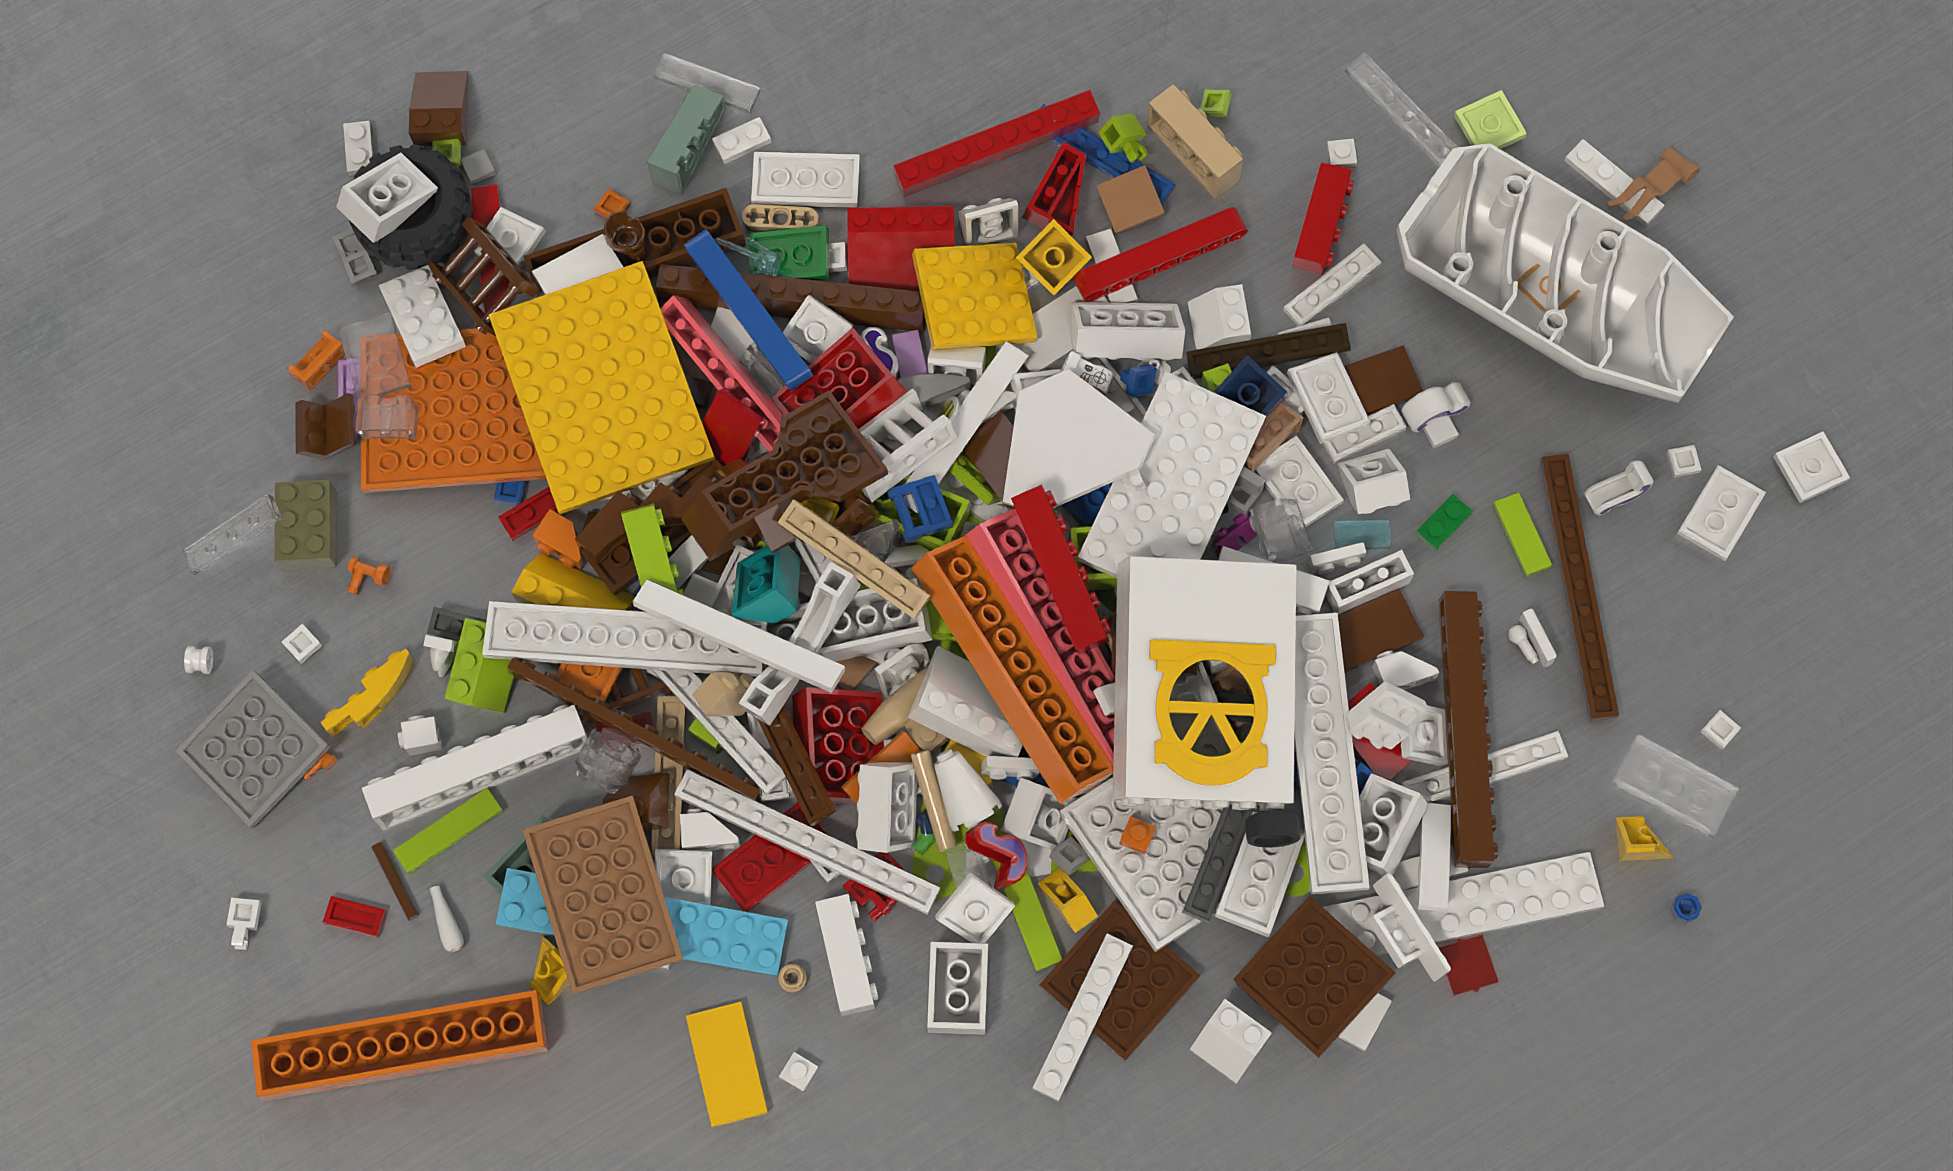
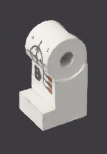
[1061,351,1113,396]

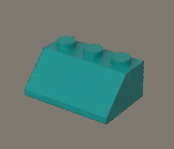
[732,545,801,623]

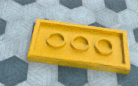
[686,1002,768,1128]

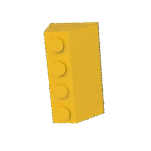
[511,553,636,611]

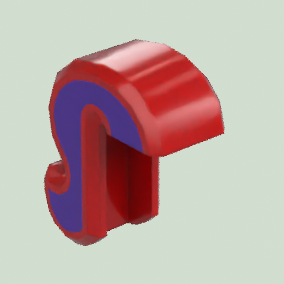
[965,821,1028,890]

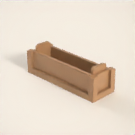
[1244,403,1304,472]

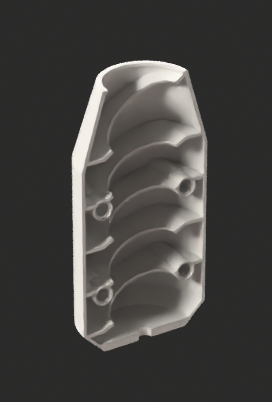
[1397,143,1734,404]

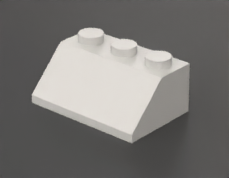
[856,762,917,853]
[1359,773,1428,876]

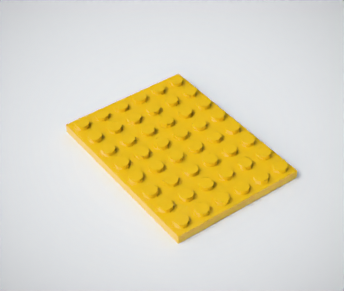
[489,261,715,514]

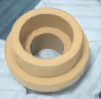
[778,964,807,993]

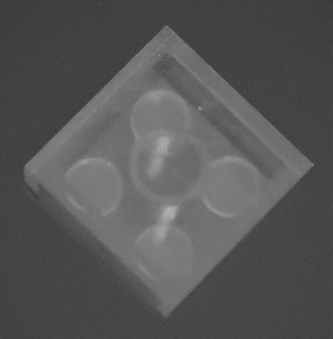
[1249,498,1313,562]

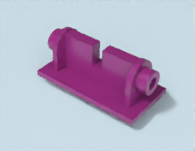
[1207,512,1264,558]

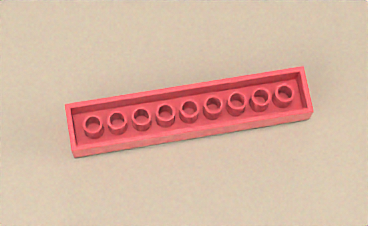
[963,509,1115,774]

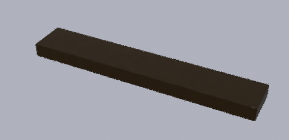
[1186,323,1351,379]

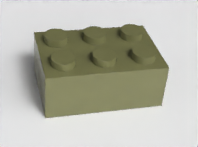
[274,480,336,571]

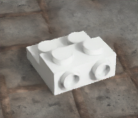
[783,295,853,366]
[1346,681,1427,750]

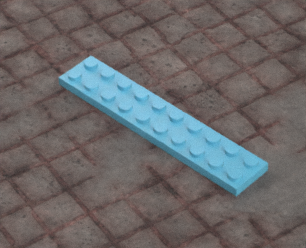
[496,868,788,976]

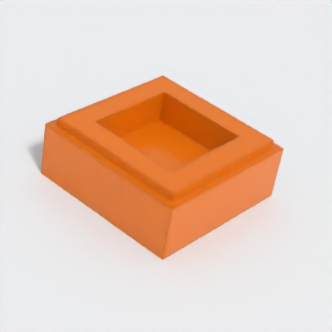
[593,188,631,219]

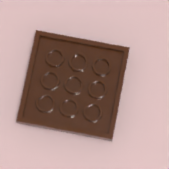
[1233,896,1396,1059]
[1039,900,1200,1062]

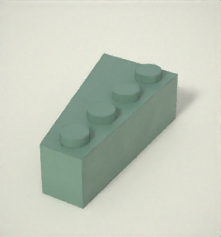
[647,84,726,195]

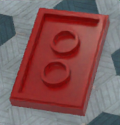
[702,388,765,467]

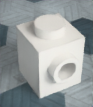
[398,716,443,756]

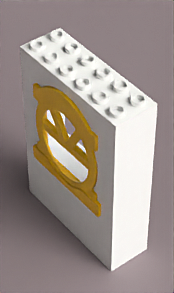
[1113,556,1296,811]

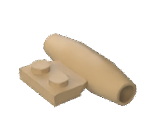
[861,666,949,755]

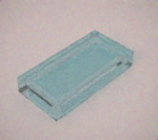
[1334,520,1391,549]

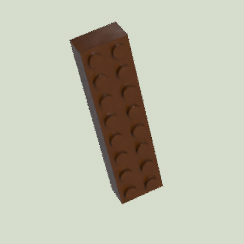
[523,188,746,297]

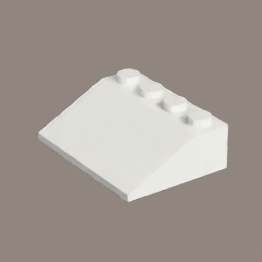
[908,646,1022,757]

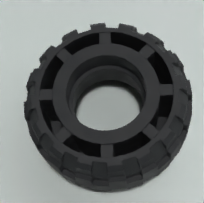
[349,145,473,270]

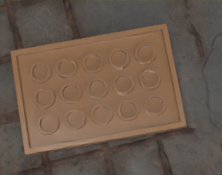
[522,795,683,995]

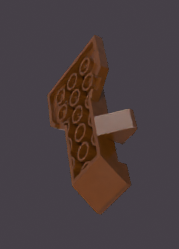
[681,391,888,561]

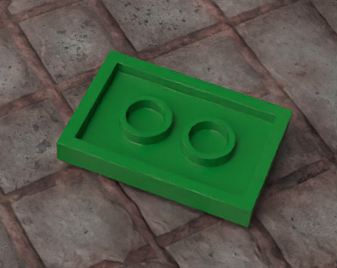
[749,225,829,280]

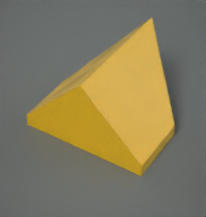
[1615,816,1675,861]
[529,935,570,1005]

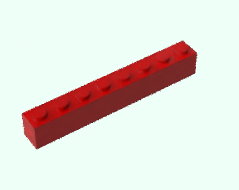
[893,90,1100,198]

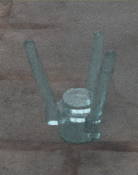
[716,237,782,276]

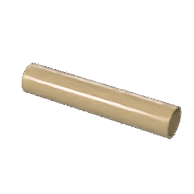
[911,749,957,852]

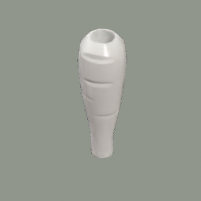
[429,886,464,953]

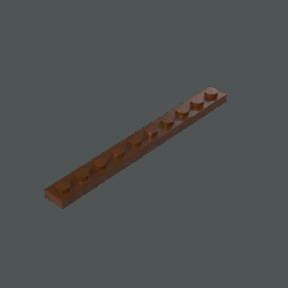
[1540,454,1619,722]
[507,658,760,801]

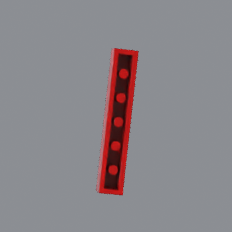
[1011,484,1112,654]

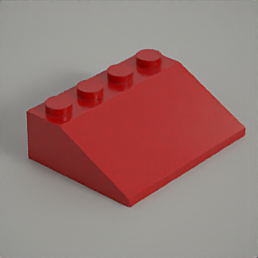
[847,206,955,292]
[771,327,906,449]
[792,687,884,805]

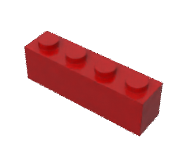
[1292,162,1354,275]

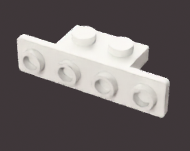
[1368,873,1451,982]

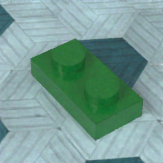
[1415,494,1473,552]

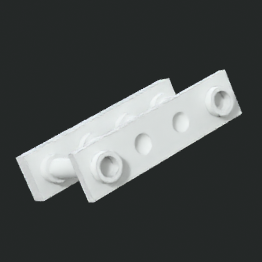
[831,389,957,502]

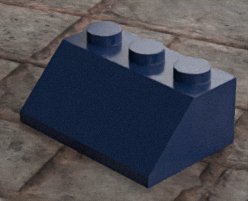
[1213,355,1289,417]

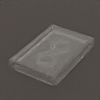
[338,312,412,403]

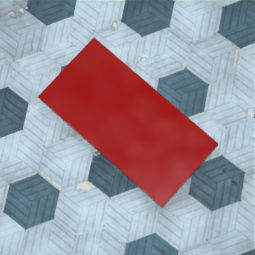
[712,803,827,912]

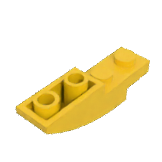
[320,648,414,737]

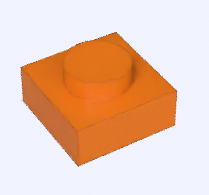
[1119,816,1156,855]

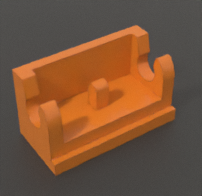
[287,330,347,391]

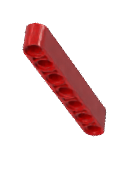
[1072,207,1248,302]

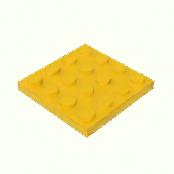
[912,243,1038,350]

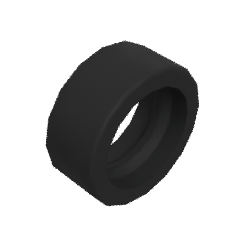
[1245,811,1301,848]

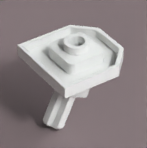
[863,643,930,698]

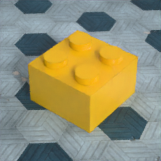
[1016,219,1092,295]

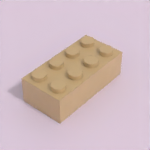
[1147,84,1243,199]

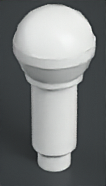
[1508,625,1539,664]

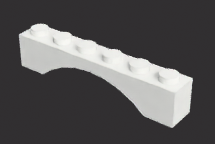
[739,562,861,726]

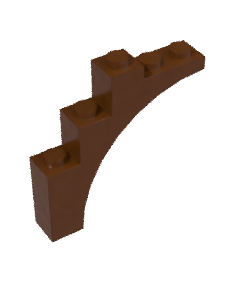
[575,474,761,564]

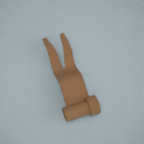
[1607,146,1700,222]

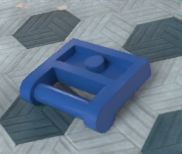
[887,475,953,543]

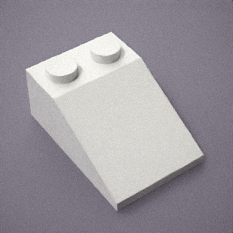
[336,153,438,243]
[958,198,1018,246]

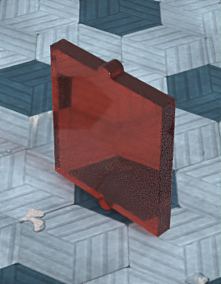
[1439,935,1499,996]

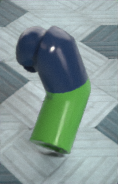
[912,812,935,855]

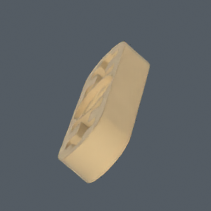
[742,204,819,232]

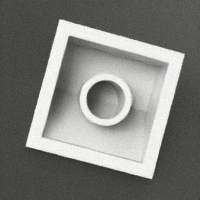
[1187,284,1251,350]
[927,347,986,386]
[1337,449,1410,514]
[1001,778,1077,850]
[1190,999,1272,1084]

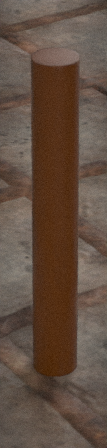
[371,842,418,921]

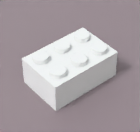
[927,942,988,1035]

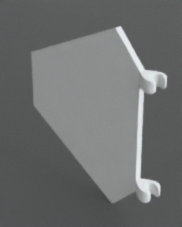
[1003,369,1156,508]

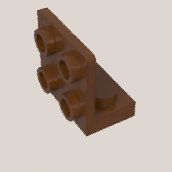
[295,393,355,460]
[831,491,879,541]

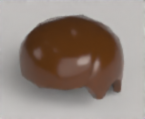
[604,211,646,254]

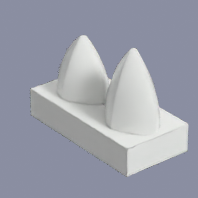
[423,635,459,678]

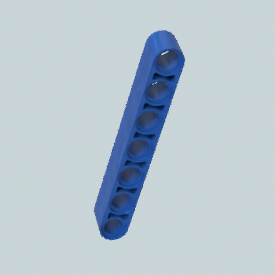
[684,229,813,392]

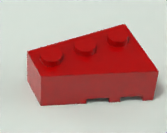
[1022,142,1086,237]

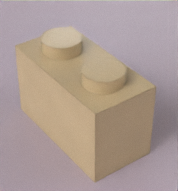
[692,672,754,716]

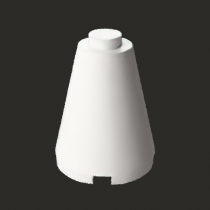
[934,749,1002,831]

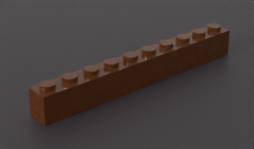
[656,264,925,332]
[1438,591,1498,868]

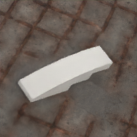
[1418,803,1451,912]

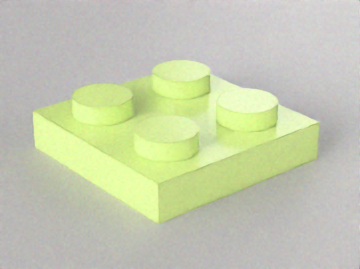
[1454,90,1527,149]

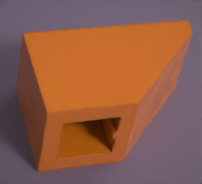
[532,509,584,571]

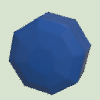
[1671,893,1702,923]

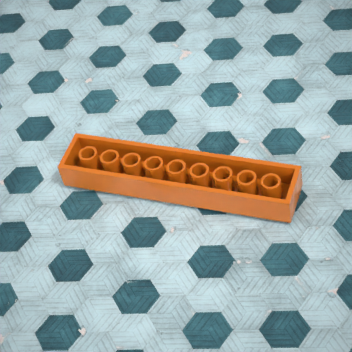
[911,536,1114,805]
[251,990,549,1101]

